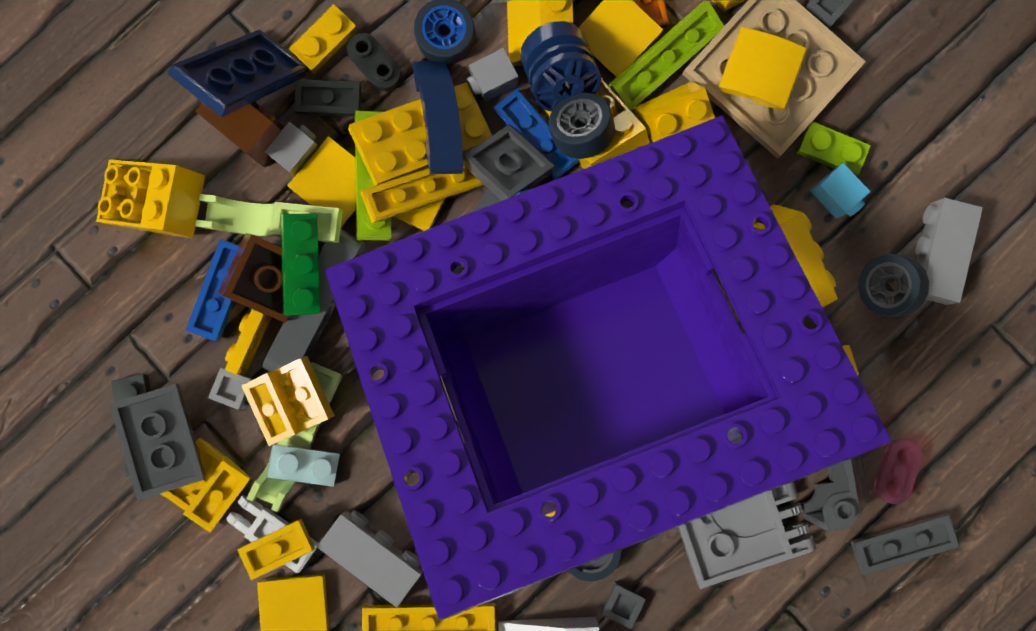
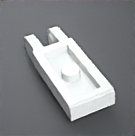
[226,495,319,574]

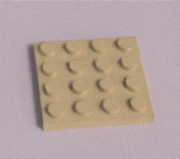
[682,0,866,159]

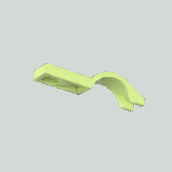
[195,194,343,243]
[246,362,342,512]

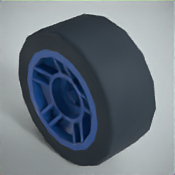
[414,0,475,64]

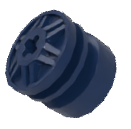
[520,21,601,112]

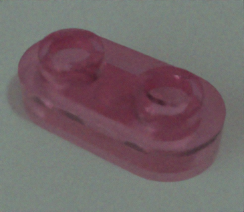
[874,439,922,504]

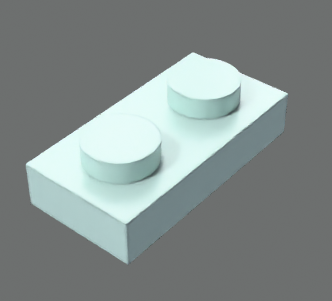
[266,444,340,487]

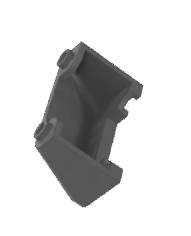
[801,455,869,531]

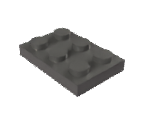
[109,384,207,501]

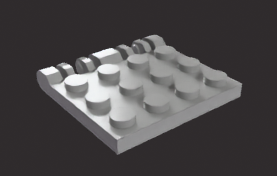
[678,436,817,589]

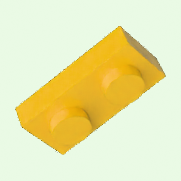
[289,4,358,74]
[225,309,272,375]
[237,519,315,580]

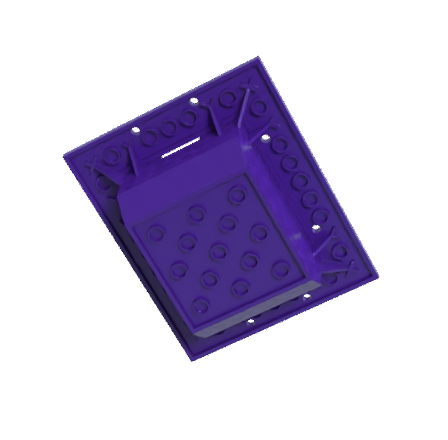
[325,116,891,620]

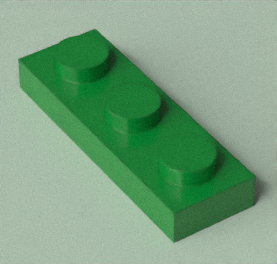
[281,213,320,316]

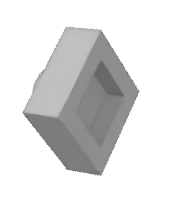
[208,367,254,410]

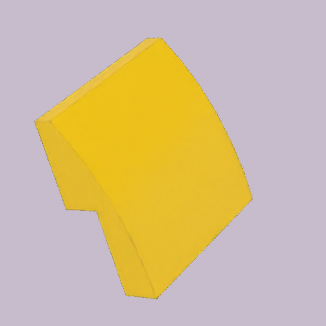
[719,27,807,111]
[287,136,356,227]
[241,356,334,446]
[160,437,251,532]

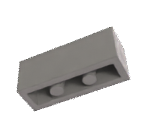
[915,197,983,305]
[317,510,423,608]

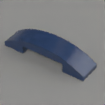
[412,61,463,175]

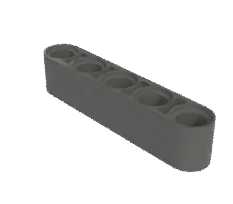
[263,229,366,372]

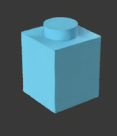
[810,163,870,219]

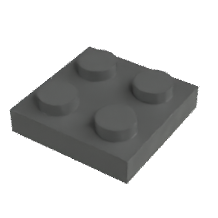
[463,125,554,201]

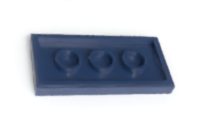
[168,29,308,117]

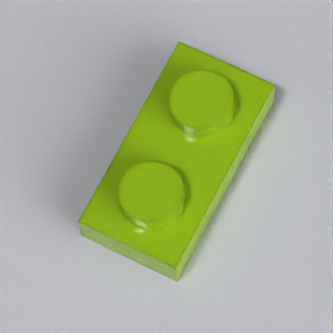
[796,121,871,176]

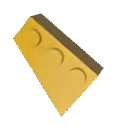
[753,204,838,307]

